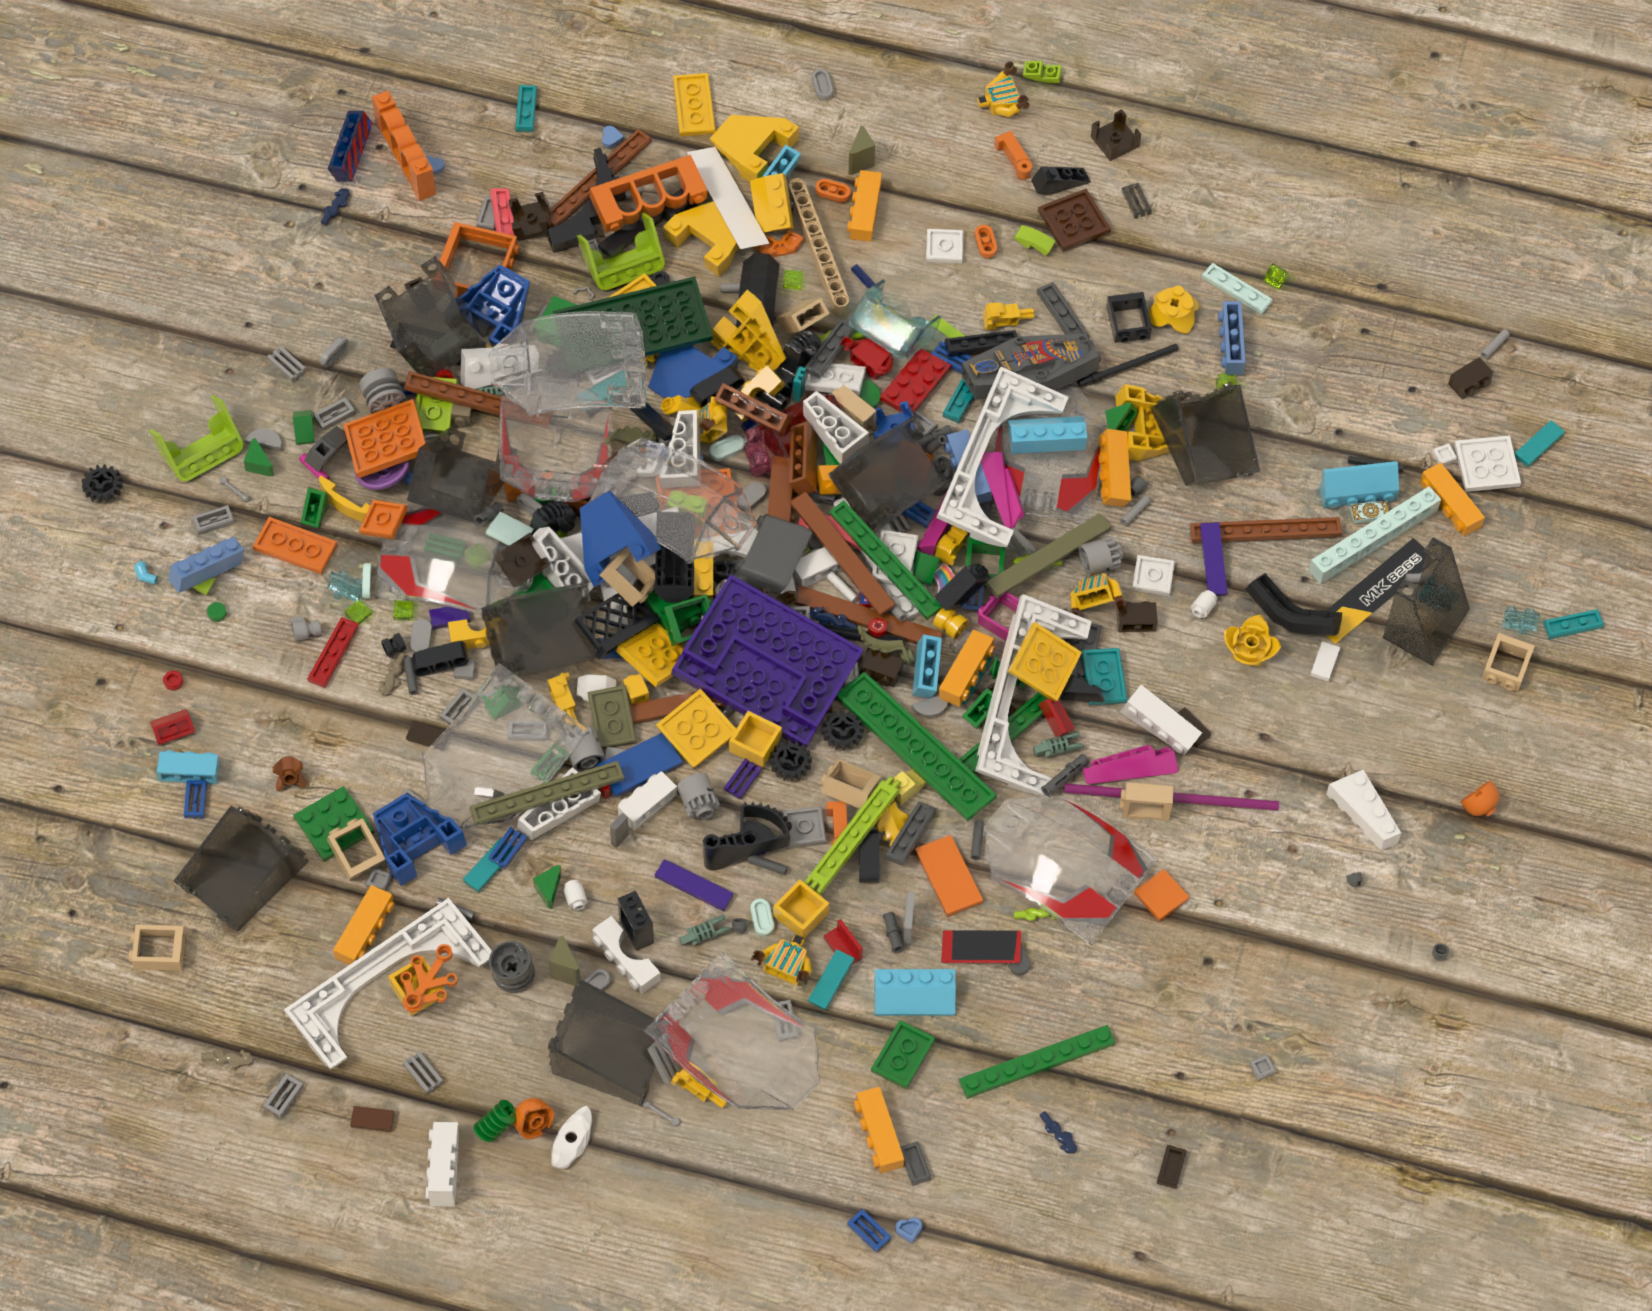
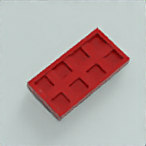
[880,348,951,413]

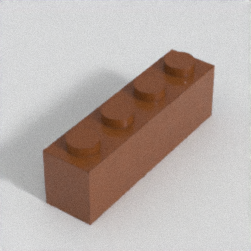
[714,383,791,436]
[789,421,818,496]
[768,456,796,523]

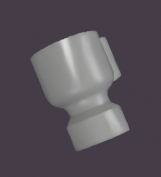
[290,616,321,641]

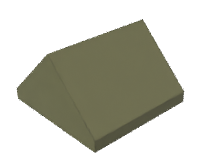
[848,126,875,175]
[549,936,580,987]

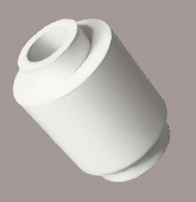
[1191,590,1217,618]
[564,880,588,911]

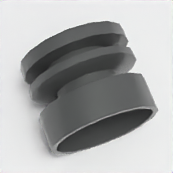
[489,941,535,993]

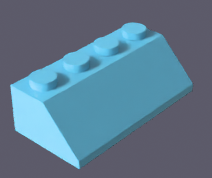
[1008,416,1087,454]
[1319,461,1399,508]
[874,969,956,1016]

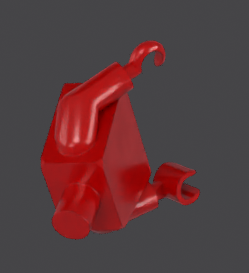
[839,336,894,380]

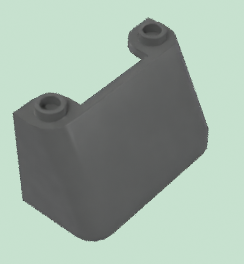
[733,514,812,594]

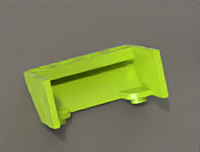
[577,212,665,290]
[149,395,243,481]

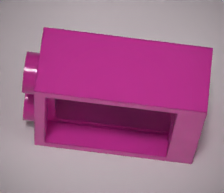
[977,592,1019,641]

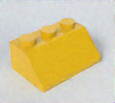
[750,173,794,234]

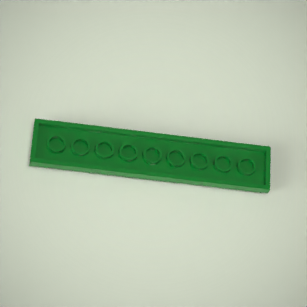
[836,672,997,821]

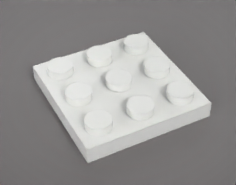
[1454,435,1521,492]

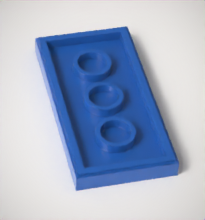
[596,733,683,797]

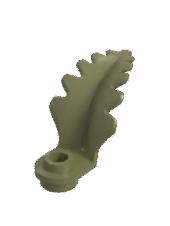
[603,425,657,449]
[857,625,916,666]

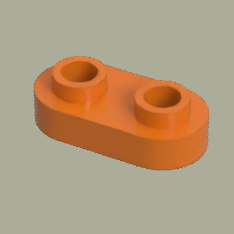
[815,179,851,202]
[975,225,997,258]

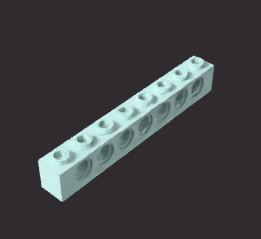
[1309,486,1441,585]

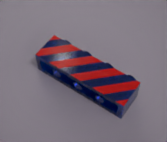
[328,110,373,182]

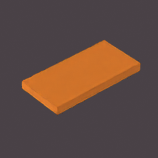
[253,517,338,575]
[915,835,983,917]

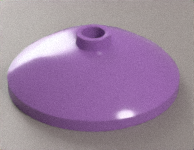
[355,460,410,490]

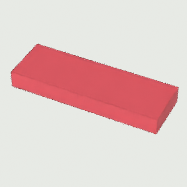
[490,188,515,236]

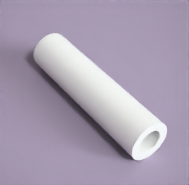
[827,571,859,603]

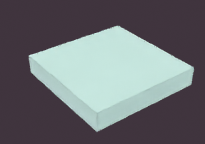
[486,512,534,546]

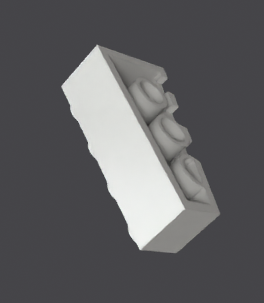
[461,345,539,389]
[803,391,869,467]
[660,410,700,489]
[531,527,594,609]
[1120,685,1202,755]
[517,767,601,841]
[1326,770,1401,851]
[426,1122,459,1207]

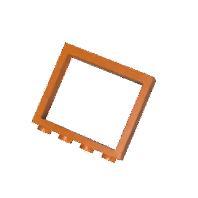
[432,222,520,296]

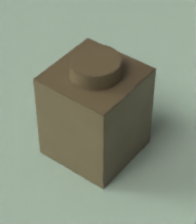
[451,403,474,426]

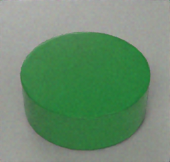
[207,602,227,622]

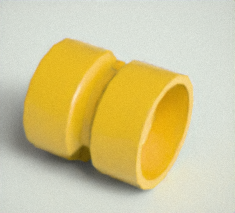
[933,607,969,640]

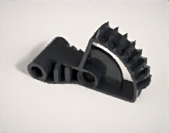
[755,330,822,412]
[493,501,577,556]
[703,801,792,870]

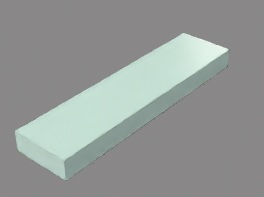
[1202,263,1273,315]

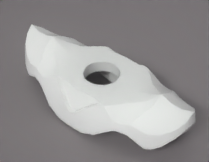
[551,1106,592,1169]

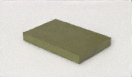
[587,685,636,749]

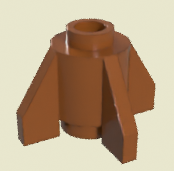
[272,756,307,792]

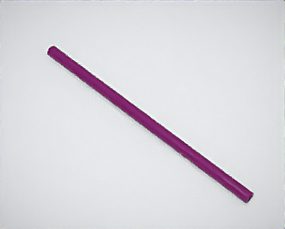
[1064,783,1279,811]

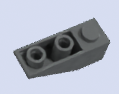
[304,426,347,472]

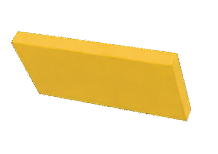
[673,73,715,137]

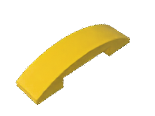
[319,476,370,522]

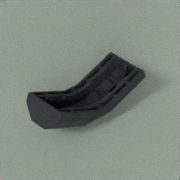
[736,253,780,328]
[655,511,695,603]
[1245,573,1342,636]

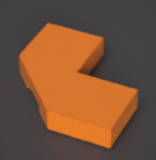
[754,229,804,257]

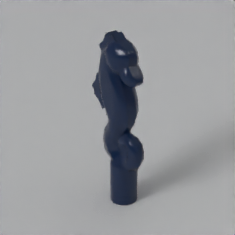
[321,189,350,225]
[809,606,857,629]
[1039,1111,1077,1154]

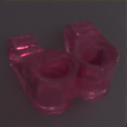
[744,427,771,476]

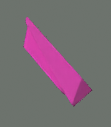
[981,452,1025,528]
[916,491,951,556]
[1083,744,1178,784]

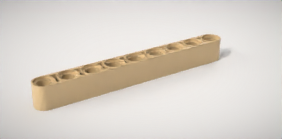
[789,178,849,317]

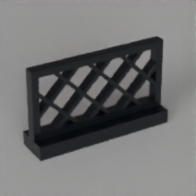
[574,593,661,660]

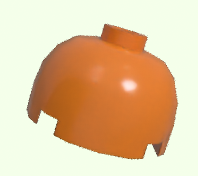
[1460,780,1500,817]
[513,1098,554,1139]

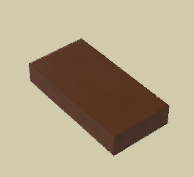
[350,1106,395,1132]

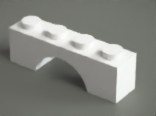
[592,916,661,994]

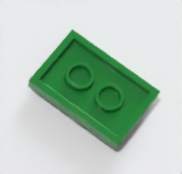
[871,1020,935,1090]

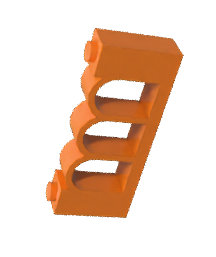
[372,90,436,201]
[590,155,707,233]

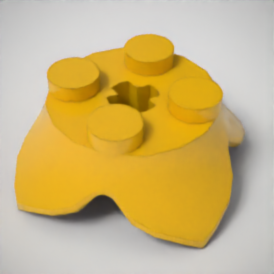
[1149,286,1199,334]
[1224,614,1281,666]

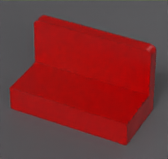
[1039,698,1075,737]
[150,709,195,745]
[824,919,863,965]

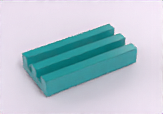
[793,367,806,403]

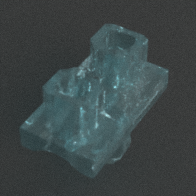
[327,570,362,602]
[1502,606,1540,634]

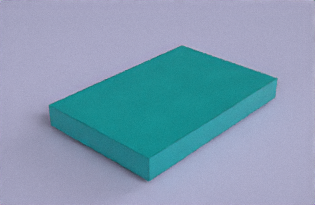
[1081,648,1127,705]

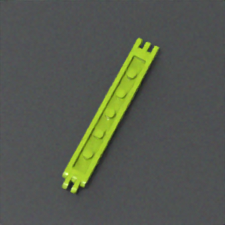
[804,776,901,895]

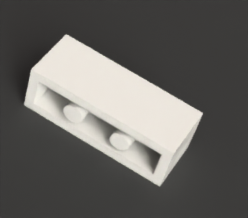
[793,547,842,587]
[618,771,677,831]

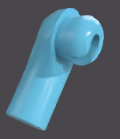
[134,561,158,585]

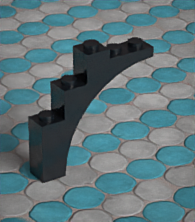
[547,148,627,253]

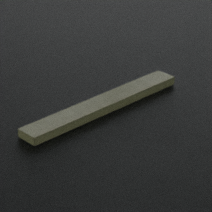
[985,513,1112,599]
[469,761,624,826]

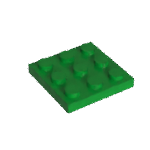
[293,786,375,862]

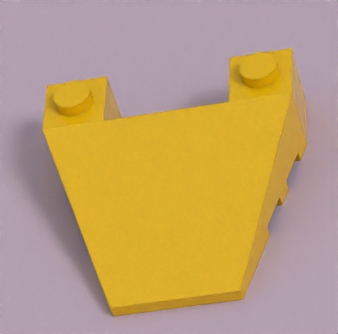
[710,115,799,182]
[663,201,739,277]
[709,290,786,371]
[1115,384,1196,461]

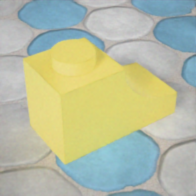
[892,770,927,806]

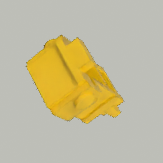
[982,302,1034,331]
[935,526,968,566]
[547,672,579,729]
[671,1062,729,1108]

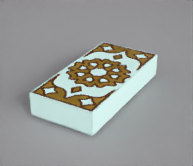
[1350,501,1390,524]

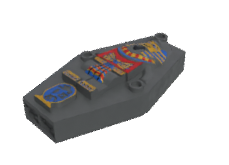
[962,334,1101,400]

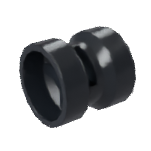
[381,633,407,658]

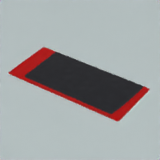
[941,930,1021,963]

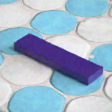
[1200,522,1228,596]
[655,859,733,911]

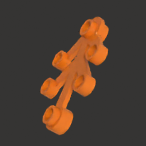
[400,944,458,1012]

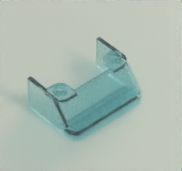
[848,279,941,359]

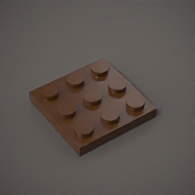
[1038,188,1111,251]

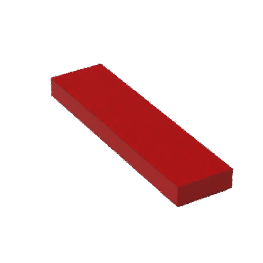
[307,617,359,688]

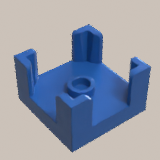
[873,401,916,451]

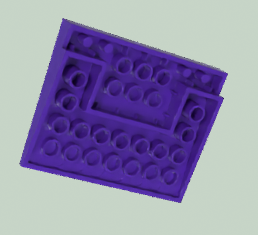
[671,574,864,750]

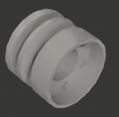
[359,368,406,414]

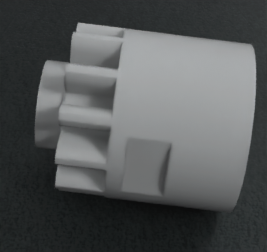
[1079,537,1123,576]
[564,726,605,773]
[677,773,720,820]

